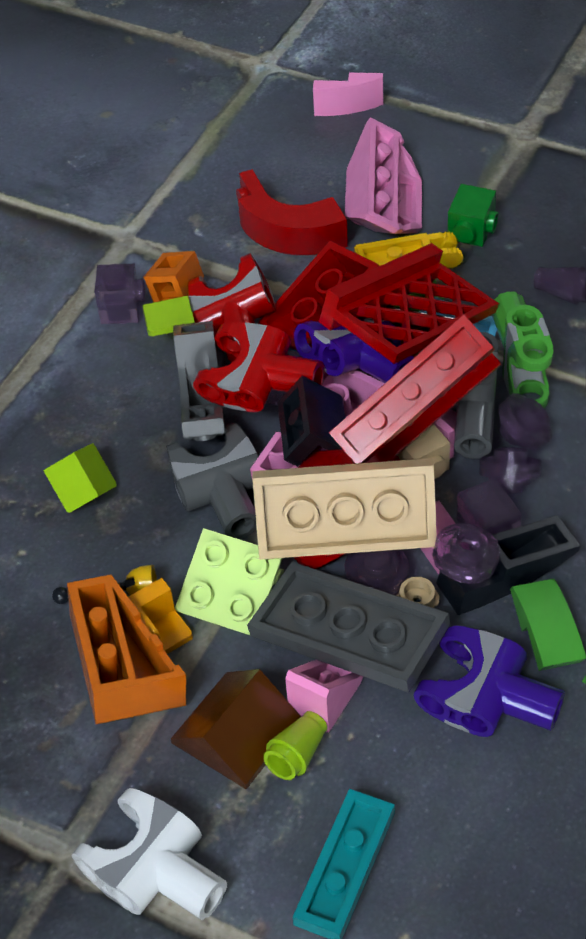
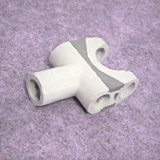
[72,788,227,920]

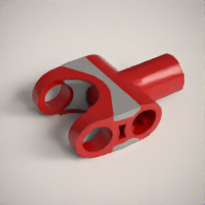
[188,253,276,362]
[193,322,325,412]

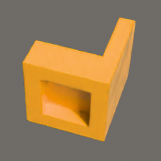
[128,578,193,654]

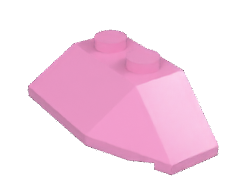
[345,117,422,234]

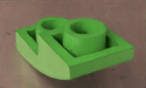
[510,579,586,671]

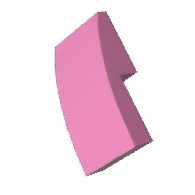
[313,72,384,116]

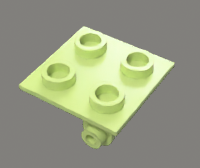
[175,528,284,635]

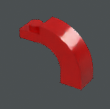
[236,169,348,255]

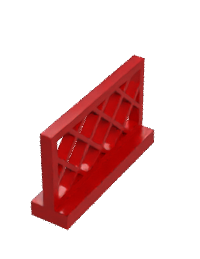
[319,243,499,364]

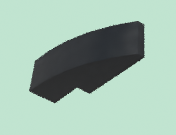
[436,515,581,615]

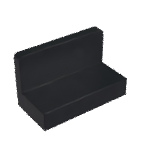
[277,376,346,467]

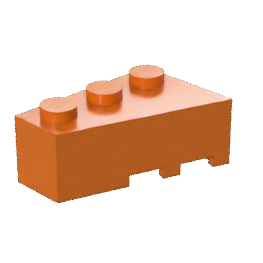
[67,575,186,724]

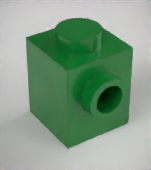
[447,184,499,247]

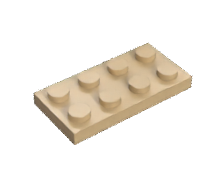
[252,458,437,560]

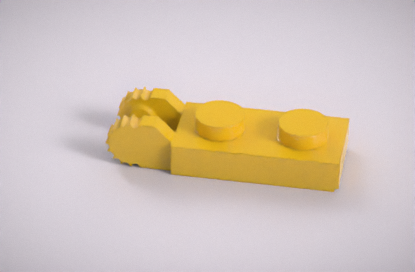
[354,231,464,269]

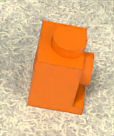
[144,251,204,302]

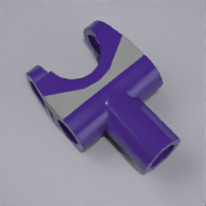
[294,317,414,383]
[413,626,565,737]

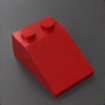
[257,241,388,351]

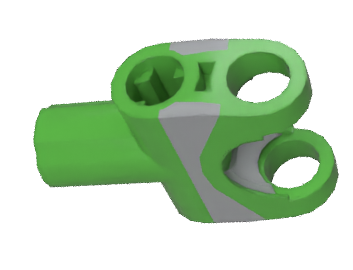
[492,291,554,412]

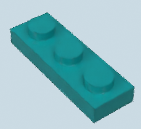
[292,789,395,939]

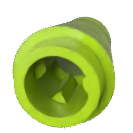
[264,711,327,780]

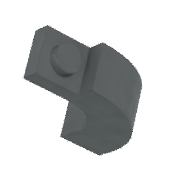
[173,321,225,441]

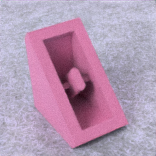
[285,660,363,733]

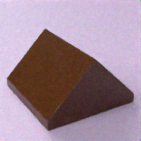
[171,669,301,789]

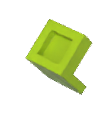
[142,296,195,336]
[43,443,117,513]

